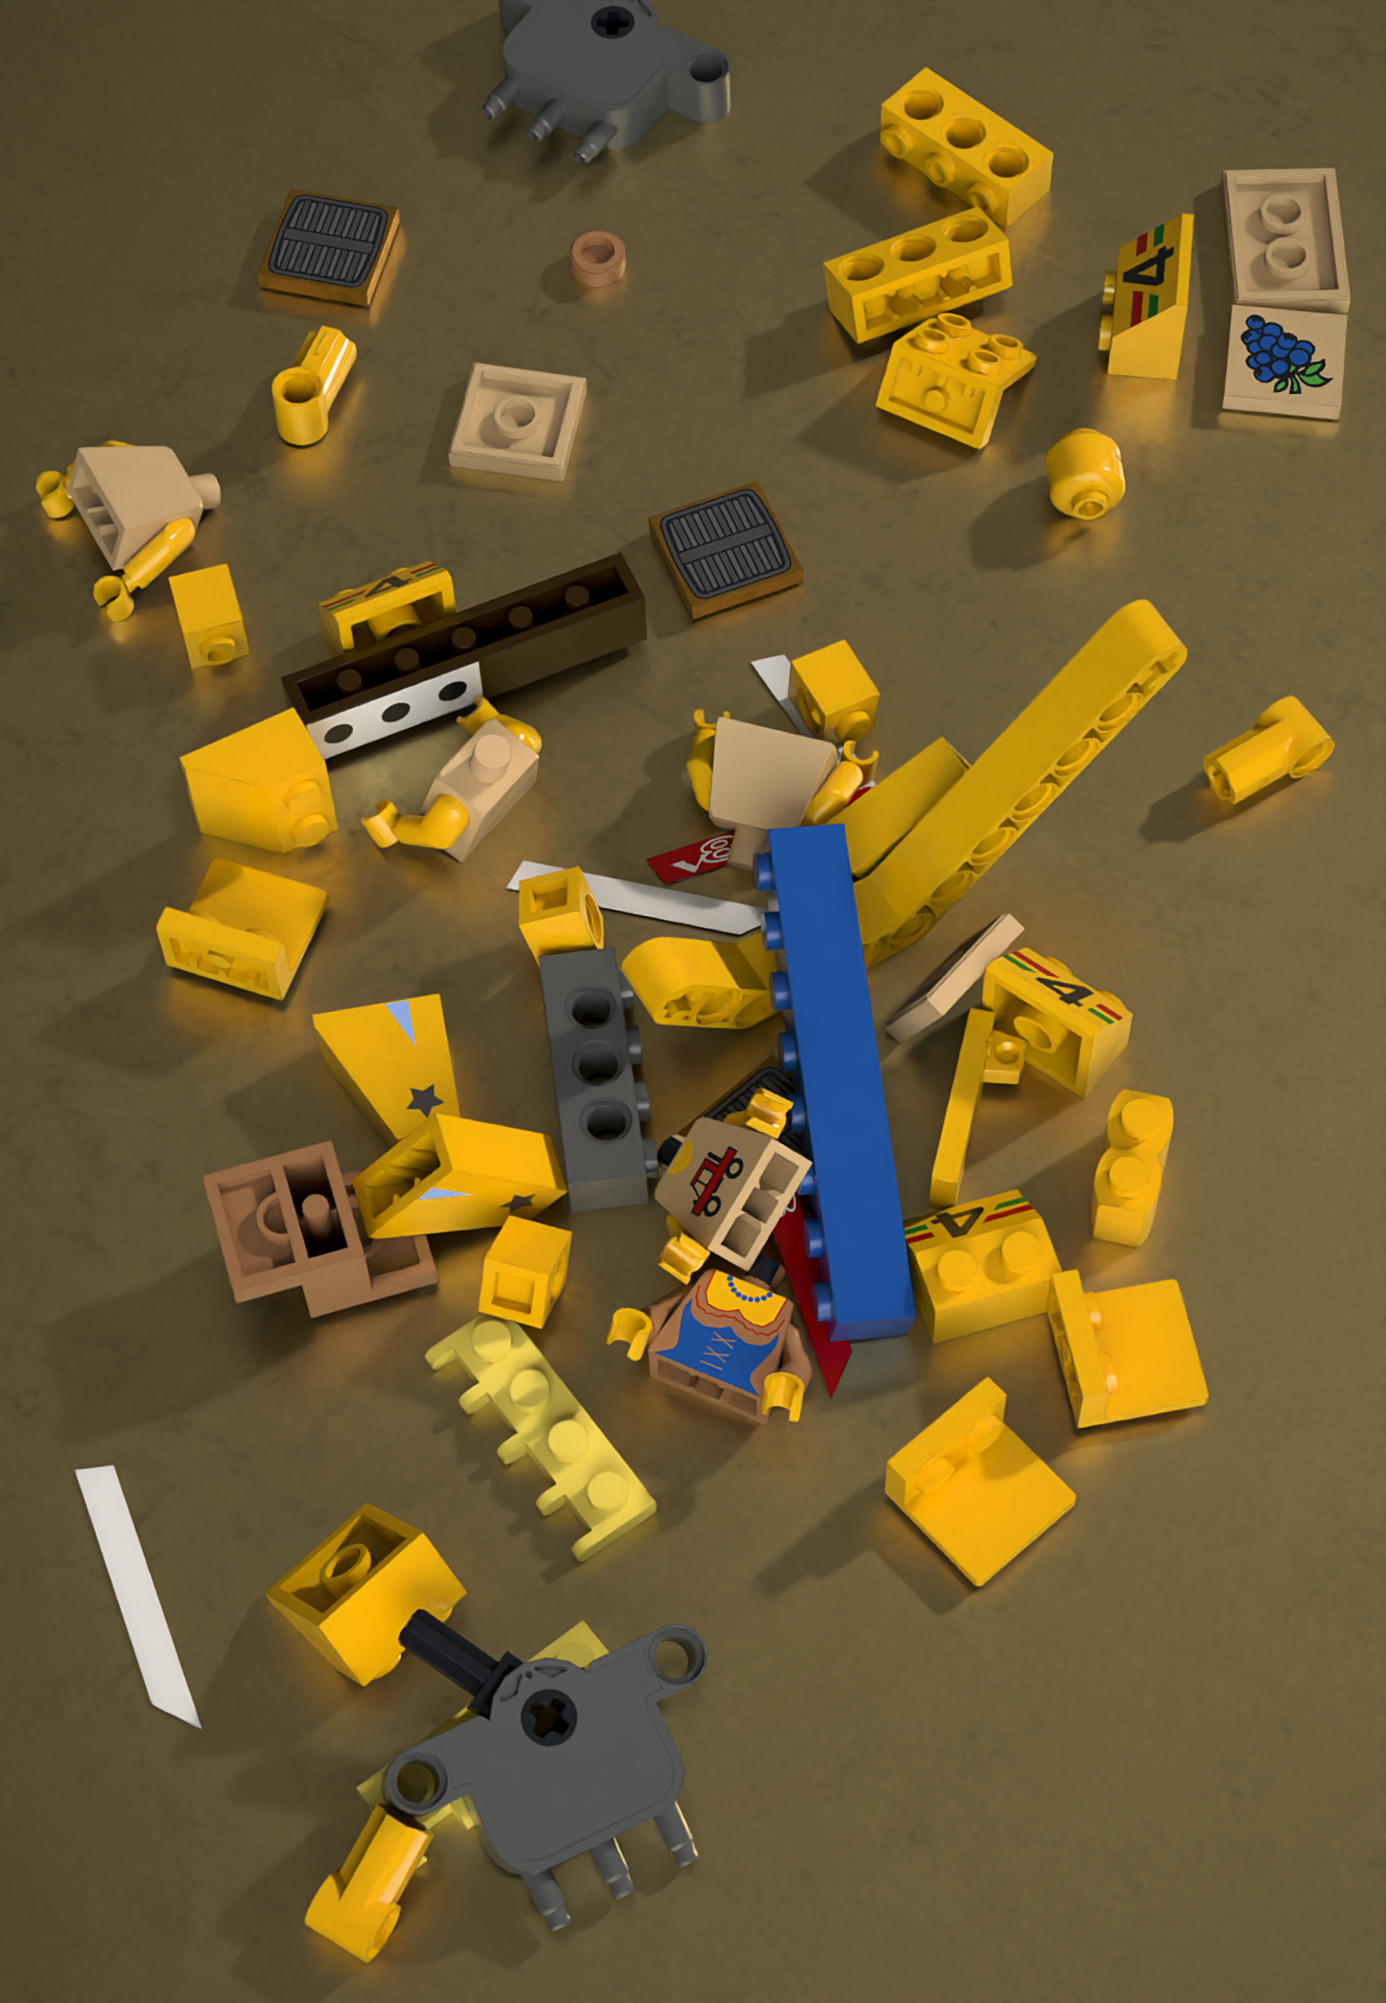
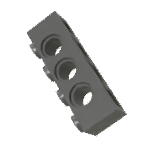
[539,947,659,1213]

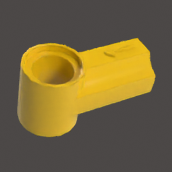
[272,325,357,445]
[1202,696,1335,805]
[305,1804,434,1963]

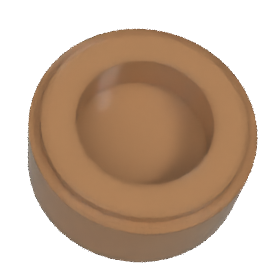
[569,230,626,287]

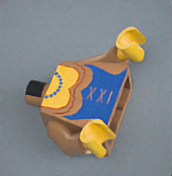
[604,1254,812,1425]

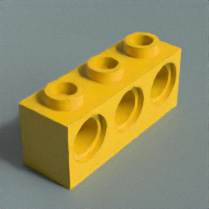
[880,67,1053,229]
[823,206,1013,344]

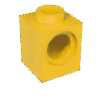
[168,563,250,669]
[787,639,880,745]
[518,866,604,968]
[478,1215,572,1329]

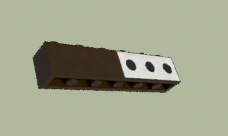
[281,552,647,760]

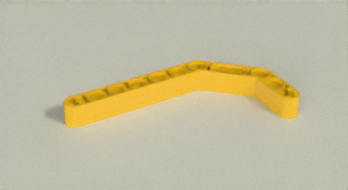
[621,599,1188,1029]

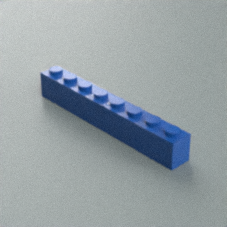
[753,823,916,1342]

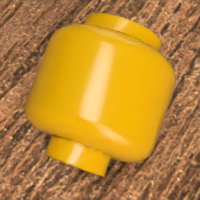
[1045,428,1126,520]

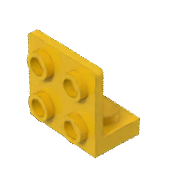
[875,313,1038,449]
[156,858,329,1001]
[1046,1269,1209,1429]
[885,1376,1076,1586]

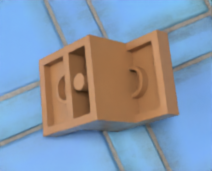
[202,1140,439,1318]

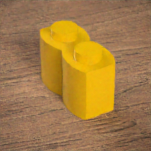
[1089,1089,1174,1248]

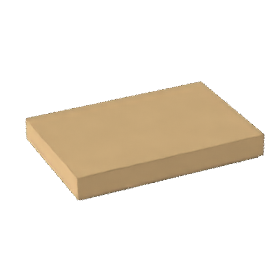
[1221,168,1351,313]

